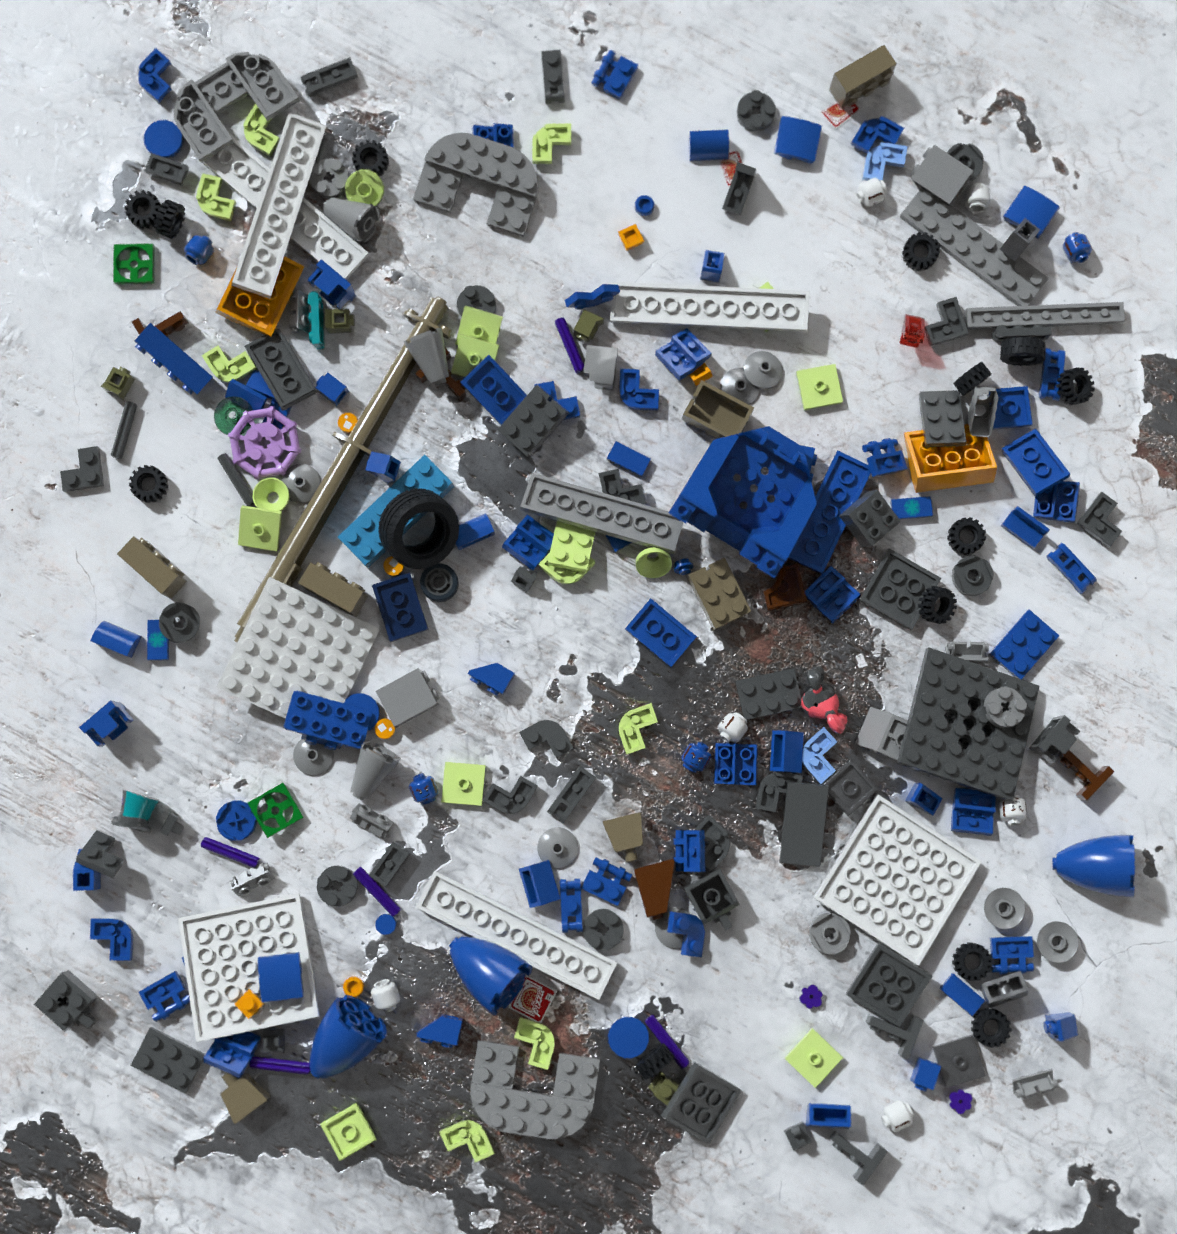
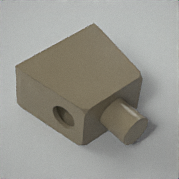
[602,812,643,862]
[220,1073,271,1124]

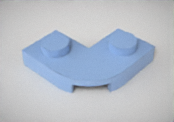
[862,143,907,180]
[802,727,837,784]

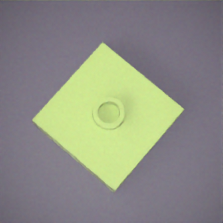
[455,306,503,345]
[451,334,500,377]
[796,364,843,410]
[238,505,282,551]
[441,762,486,806]
[784,1028,843,1088]
[320,1102,377,1161]

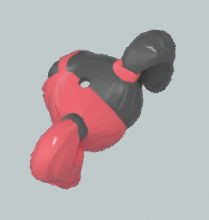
[801,666,847,734]

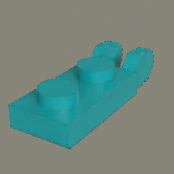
[307,291,325,350]

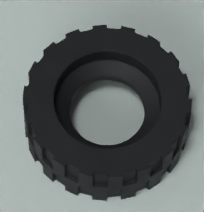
[1000,337,1046,366]

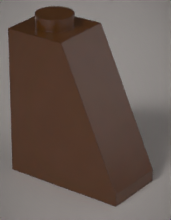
[634,859,674,920]

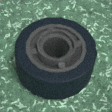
[420,563,459,602]

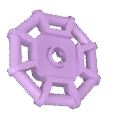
[228,406,302,480]

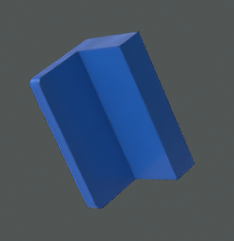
[1000,506,1050,549]

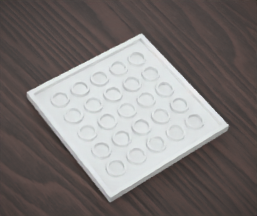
[216,577,380,719]
[813,795,982,966]
[178,893,320,1042]

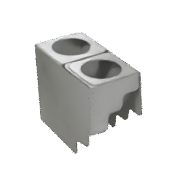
[583,345,618,390]
[967,386,998,437]

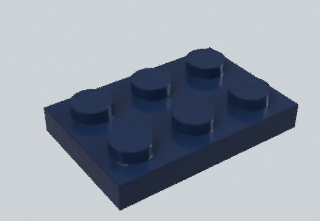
[372,572,429,642]

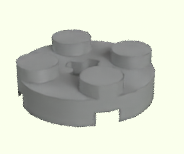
[310,159,349,199]
[984,686,1027,728]
[809,913,851,954]

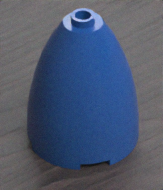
[1052,835,1135,897]
[449,936,532,1016]
[310,995,387,1079]

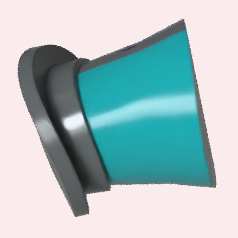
[111,790,160,833]

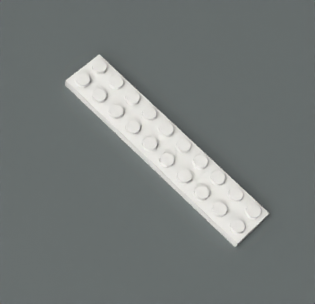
[231,112,326,299]
[202,135,369,280]
[610,282,810,332]
[416,870,617,1000]

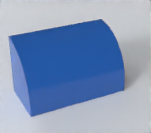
[689,130,729,161]
[456,513,495,550]
[90,621,142,658]
[770,731,804,773]
[519,860,560,908]
[806,1103,851,1129]

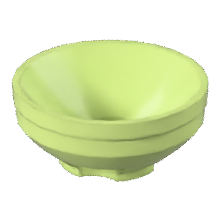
[253,478,289,511]
[635,547,672,578]

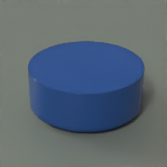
[635,195,654,216]
[375,914,397,935]

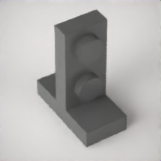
[722,162,757,216]
[865,1014,924,1059]
[830,1130,888,1186]

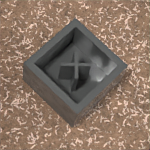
[839,490,901,547]

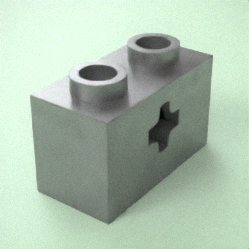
[1000,218,1040,261]
[981,971,1029,1009]

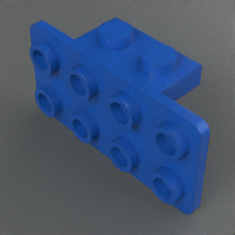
[284,691,372,750]

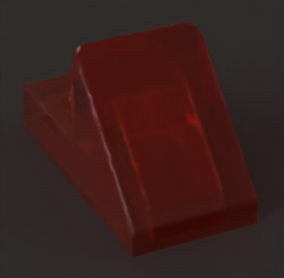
[900,314,925,347]

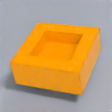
[618,224,644,251]
[688,362,713,386]
[235,989,265,1019]

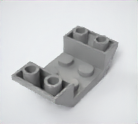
[854,707,930,777]

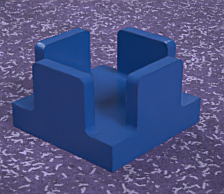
[307,259,356,309]
[79,700,134,747]

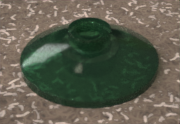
[214,396,253,435]

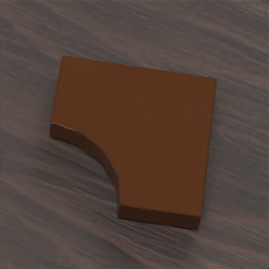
[763,563,807,612]

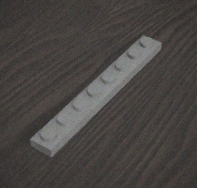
[965,302,1125,329]

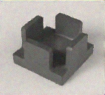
[1029,715,1080,763]

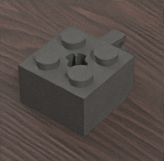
[683,868,740,930]
[34,970,98,1032]

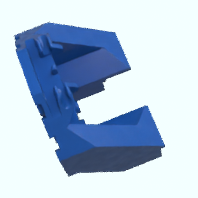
[669,426,817,578]

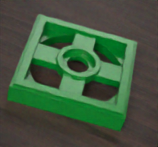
[113,243,154,284]
[247,783,303,838]

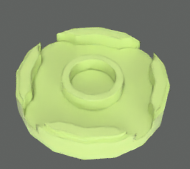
[345,169,384,206]

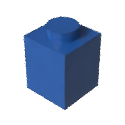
[315,372,349,406]
[910,1057,941,1091]

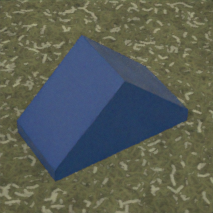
[700,250,725,283]
[905,783,943,816]

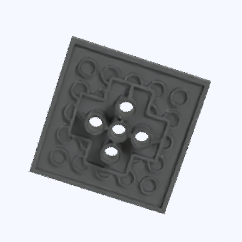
[897,647,1040,801]

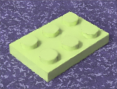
[547,521,595,573]

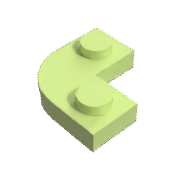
[243,104,280,157]
[532,123,571,164]
[196,173,236,221]
[202,345,257,382]
[539,553,595,584]
[619,703,658,755]
[514,1017,555,1070]
[440,1120,495,1162]

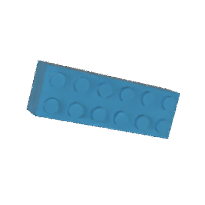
[338,455,454,568]

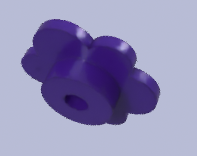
[799,984,823,1009]
[949,1089,972,1114]

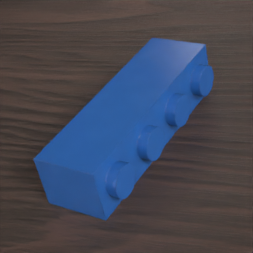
[134,323,213,395]

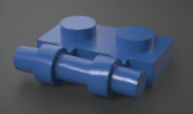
[591,50,638,100]
[862,438,908,477]
[673,830,705,872]
[581,857,632,906]
[990,936,1034,975]
[138,971,190,1022]

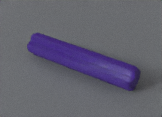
[555,317,584,373]
[201,837,260,868]
[353,867,401,917]
[645,1015,689,1069]
[250,1056,311,1075]

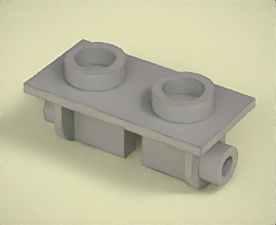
[289,290,310,333]
[945,641,989,662]
[350,803,394,838]
[230,862,275,896]
[1012,1069,1058,1099]

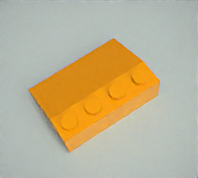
[215,256,305,337]
[904,424,997,493]

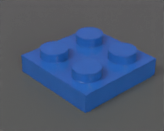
[987,386,1032,430]

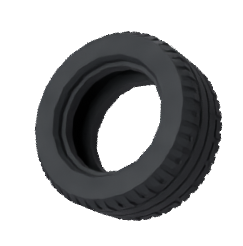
[378,488,459,569]

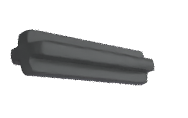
[111,401,137,459]
[218,453,254,506]

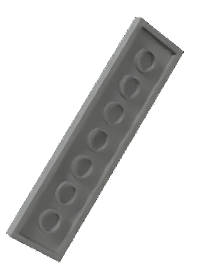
[899,187,1049,306]
[520,473,684,554]

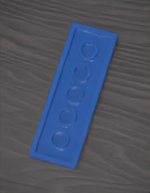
[788,450,871,574]

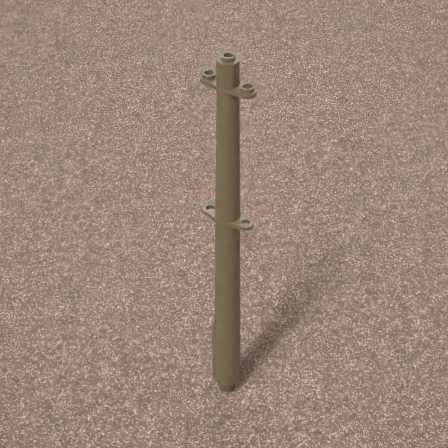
[234,297,452,643]

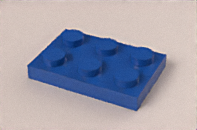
[460,355,527,425]
[1002,429,1070,497]
[625,598,697,668]
[989,609,1060,679]

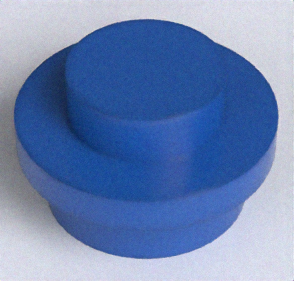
[674,558,694,575]

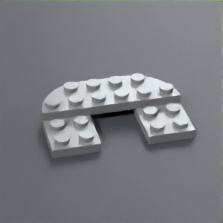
[174,52,300,163]
[413,133,538,237]
[470,1040,600,1139]

